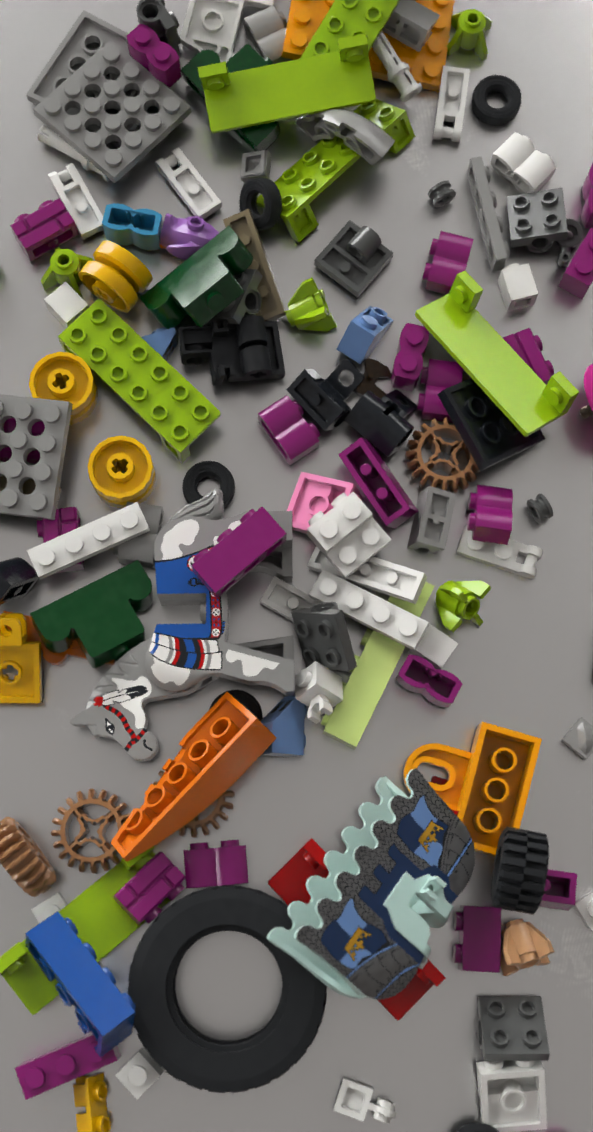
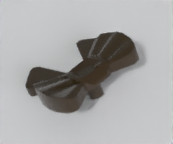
[354,359,392,399]

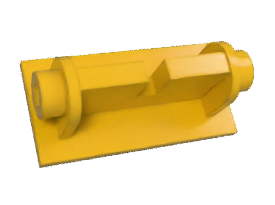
[73,1072,111,1132]

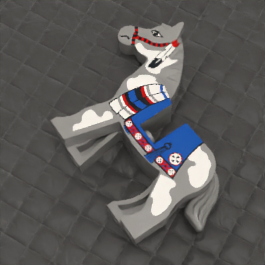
[70,488,295,762]

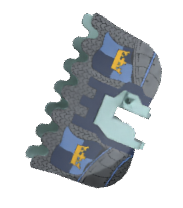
[267,768,475,1000]

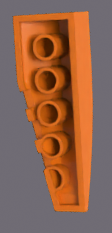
[110,691,277,862]

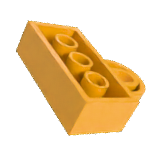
[403,722,542,857]

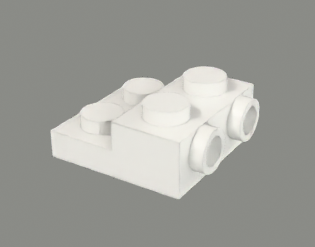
[307,491,392,579]
[476,1061,547,1132]

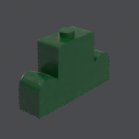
[181,44,280,152]
[140,226,253,329]
[30,560,153,668]

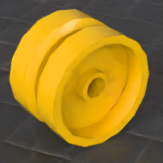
[78,240,153,313]
[29,352,98,425]
[87,435,156,509]

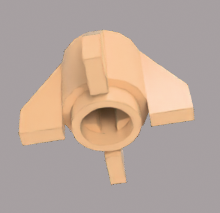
[500,919,554,976]

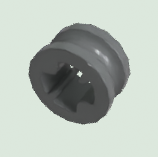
[428,181,456,207]
[527,494,553,523]

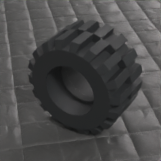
[491,827,549,915]

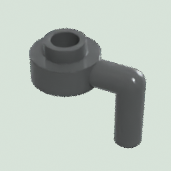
[555,219,583,268]

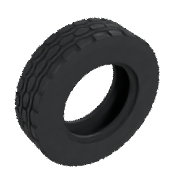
[128,886,327,1093]

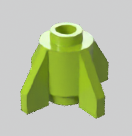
[447,9,492,61]
[41,247,93,299]
[285,278,337,332]
[436,580,492,633]

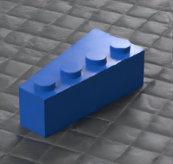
[25,911,136,1058]

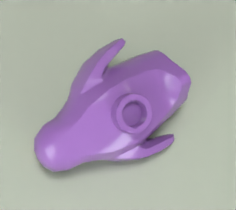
[160,213,219,260]

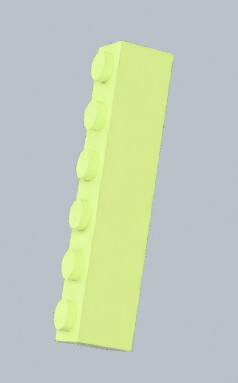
[320,582,435,750]

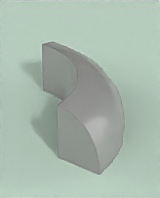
[295,108,395,166]

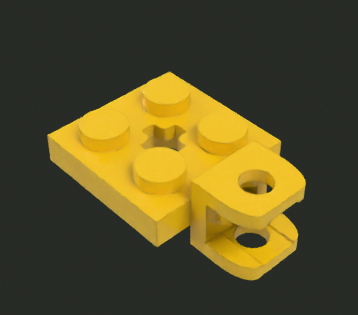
[0,613,43,703]

